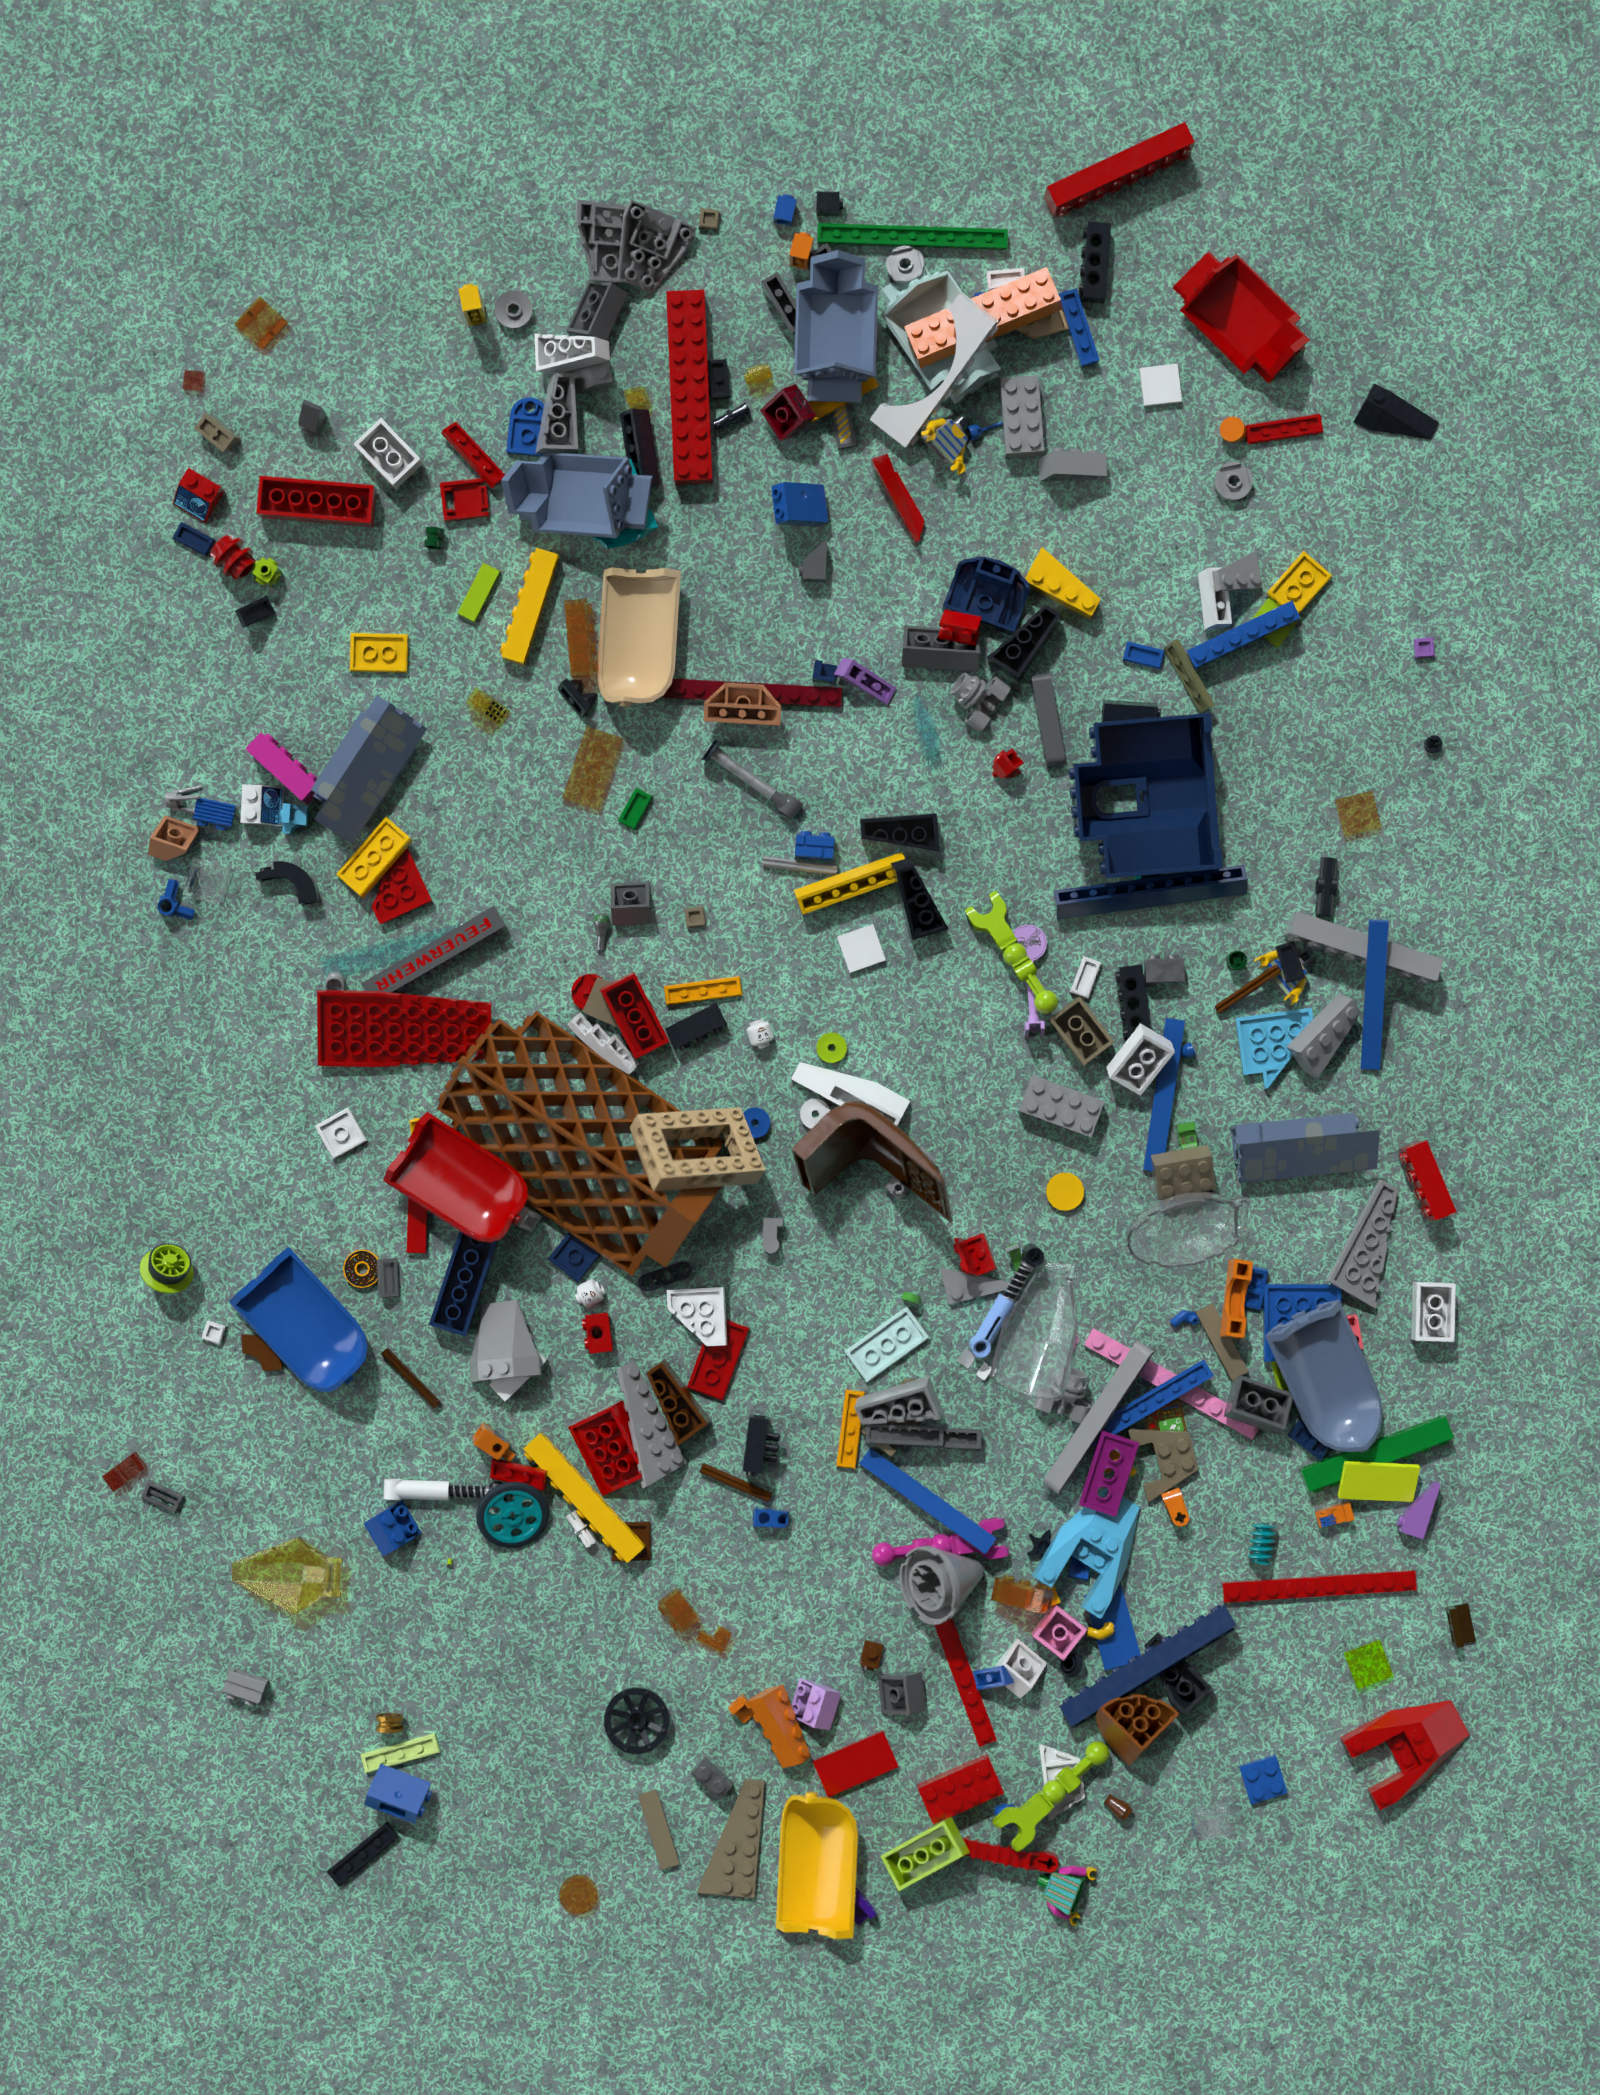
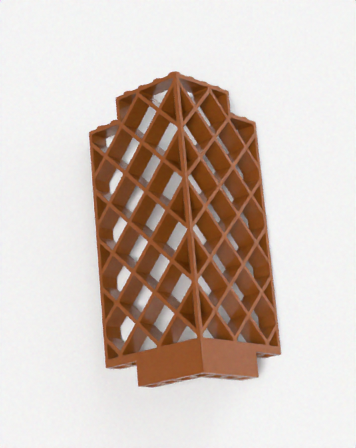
[436,1011,725,1276]

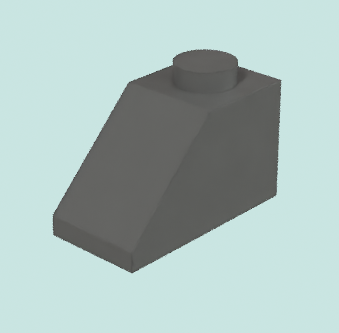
[298,400,327,437]
[799,541,827,583]

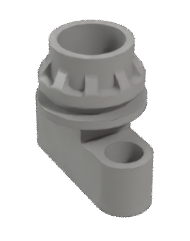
[951,673,1010,732]
[1033,1366,1092,1423]

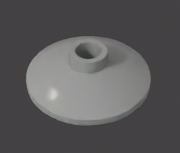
[495,290,533,328]

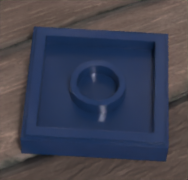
[548,1232,600,1282]

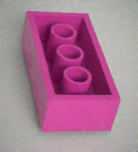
[245,732,318,805]

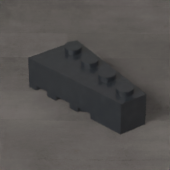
[987,604,1062,683]
[859,813,940,852]

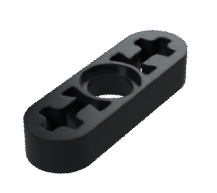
[638,1261,692,1291]

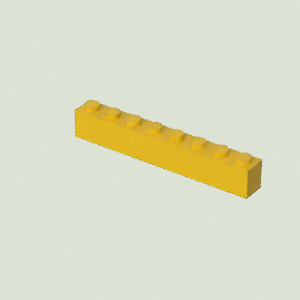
[523,1432,646,1563]

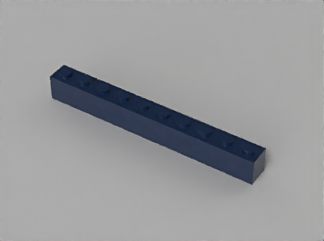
[1054,865,1248,920]
[1059,1605,1238,1728]

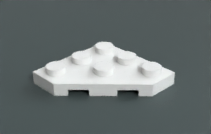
[667,1287,727,1346]

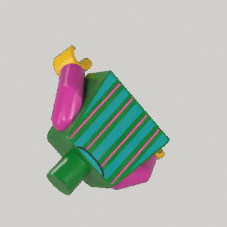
[1037,1866,1097,1926]

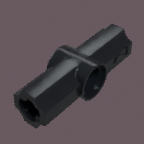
[1315,857,1338,916]

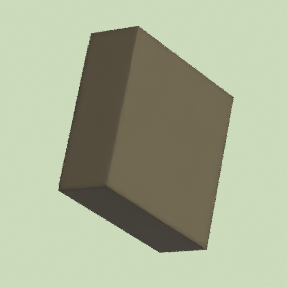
[699,208,720,231]
[684,906,706,928]

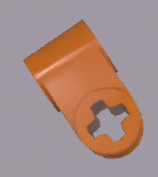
[1161,1487,1189,1527]

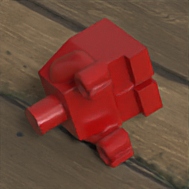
[992,748,1024,779]

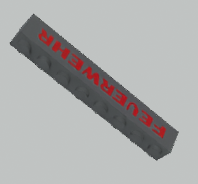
[361,906,507,993]

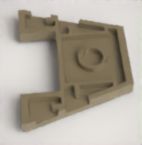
[1128,1428,1199,1502]

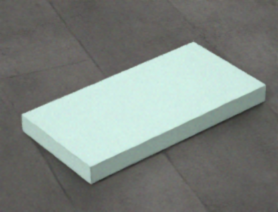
[845,1306,929,1382]

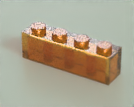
[564,598,598,679]

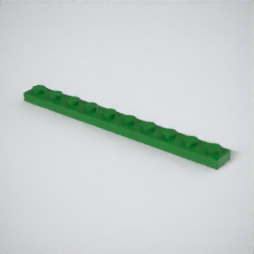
[817,223,1008,250]

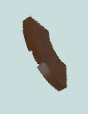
[241,1334,283,1371]

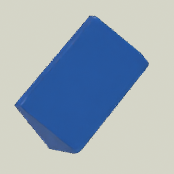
[973,1665,1014,1690]

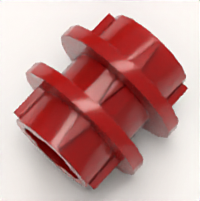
[210,535,256,580]

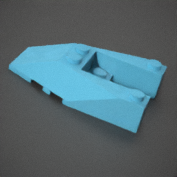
[1031,1488,1140,1619]

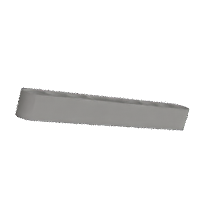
[1043,1340,1154,1495]

